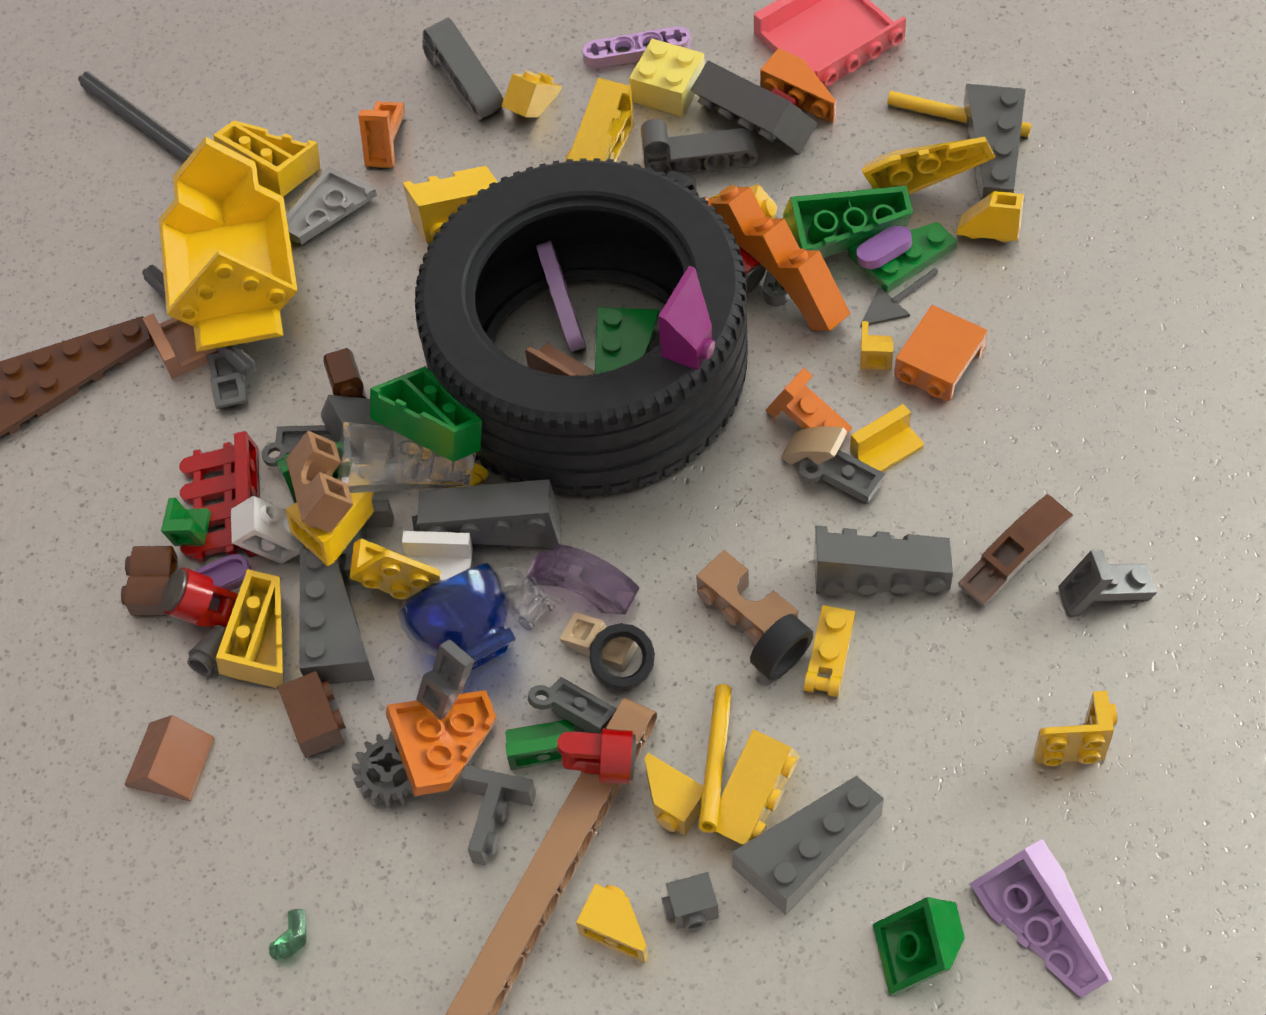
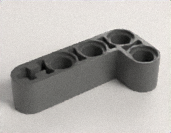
[422,17,504,120]
[640,119,759,175]

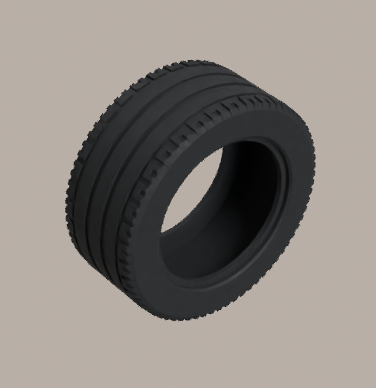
[415,158,748,497]

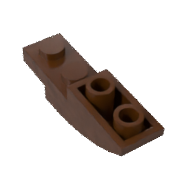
[958,494,1073,608]

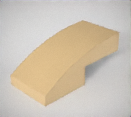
[781,426,848,465]
[559,612,638,671]

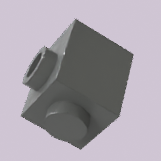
[661,872,719,930]

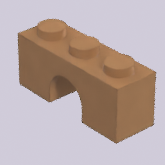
[286,431,353,533]
[696,550,798,645]

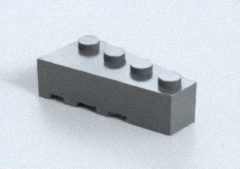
[964,83,1026,201]
[299,549,375,684]

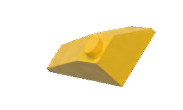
[862,137,995,195]

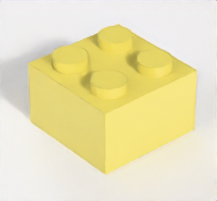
[629,39,705,117]

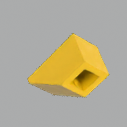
[501,71,562,118]
[956,191,1024,242]

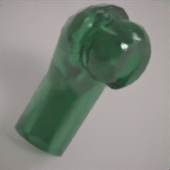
[269,909,307,960]

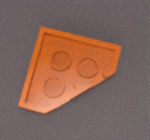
[385,690,496,796]

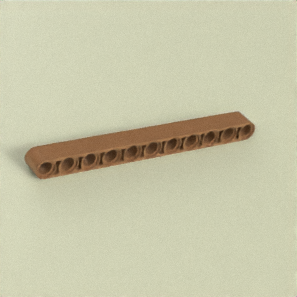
[445,698,657,1015]

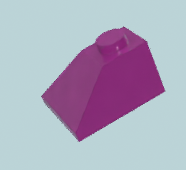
[658,266,715,370]

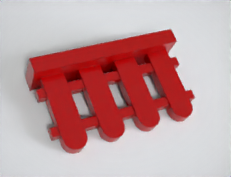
[179,431,260,563]

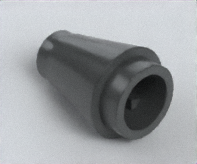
[187,625,226,676]

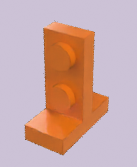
[358,101,405,168]
[765,367,853,435]

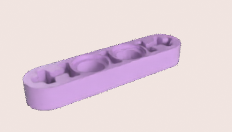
[583,26,691,69]
[536,240,586,352]

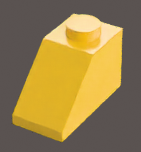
[644,753,703,835]
[576,883,648,963]

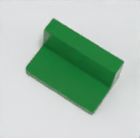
[505,720,575,770]

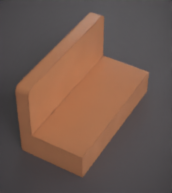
[525,343,595,376]

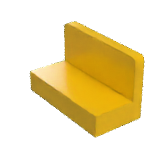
[850,404,924,472]

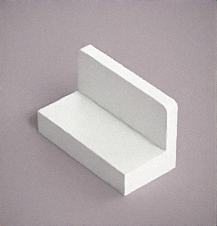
[402,531,473,584]

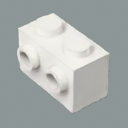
[231,496,304,564]

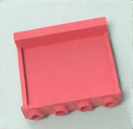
[754,0,906,87]

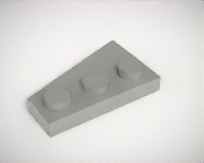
[286,166,377,245]

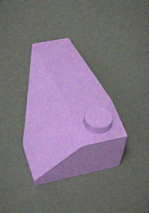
[970,839,1112,998]

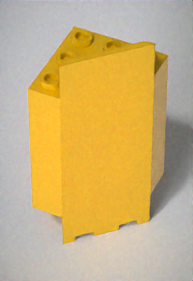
[159,137,298,352]

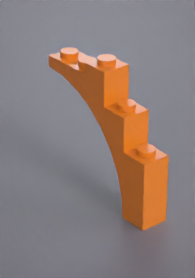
[704,185,851,331]

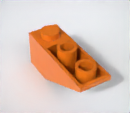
[760,48,836,123]

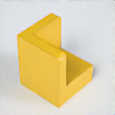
[860,321,893,370]

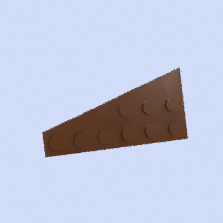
[0,316,153,437]

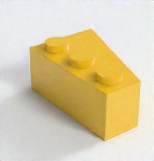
[565,78,634,162]
[213,120,320,197]
[402,166,498,244]
[216,569,284,689]
[714,729,801,845]

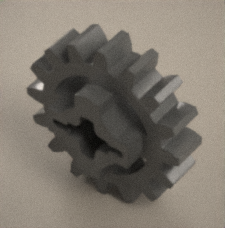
[352,731,418,808]

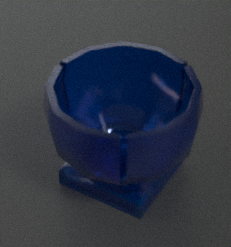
[397,563,516,671]

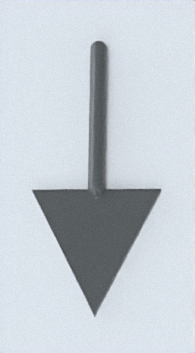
[860,268,938,327]

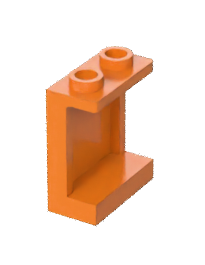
[894,305,988,401]

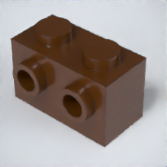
[277,671,346,758]

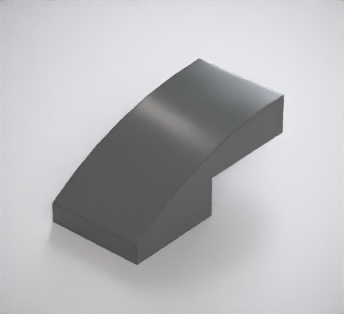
[207,352,247,409]
[416,639,475,720]

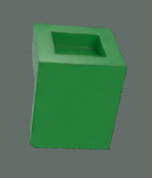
[161,498,211,546]

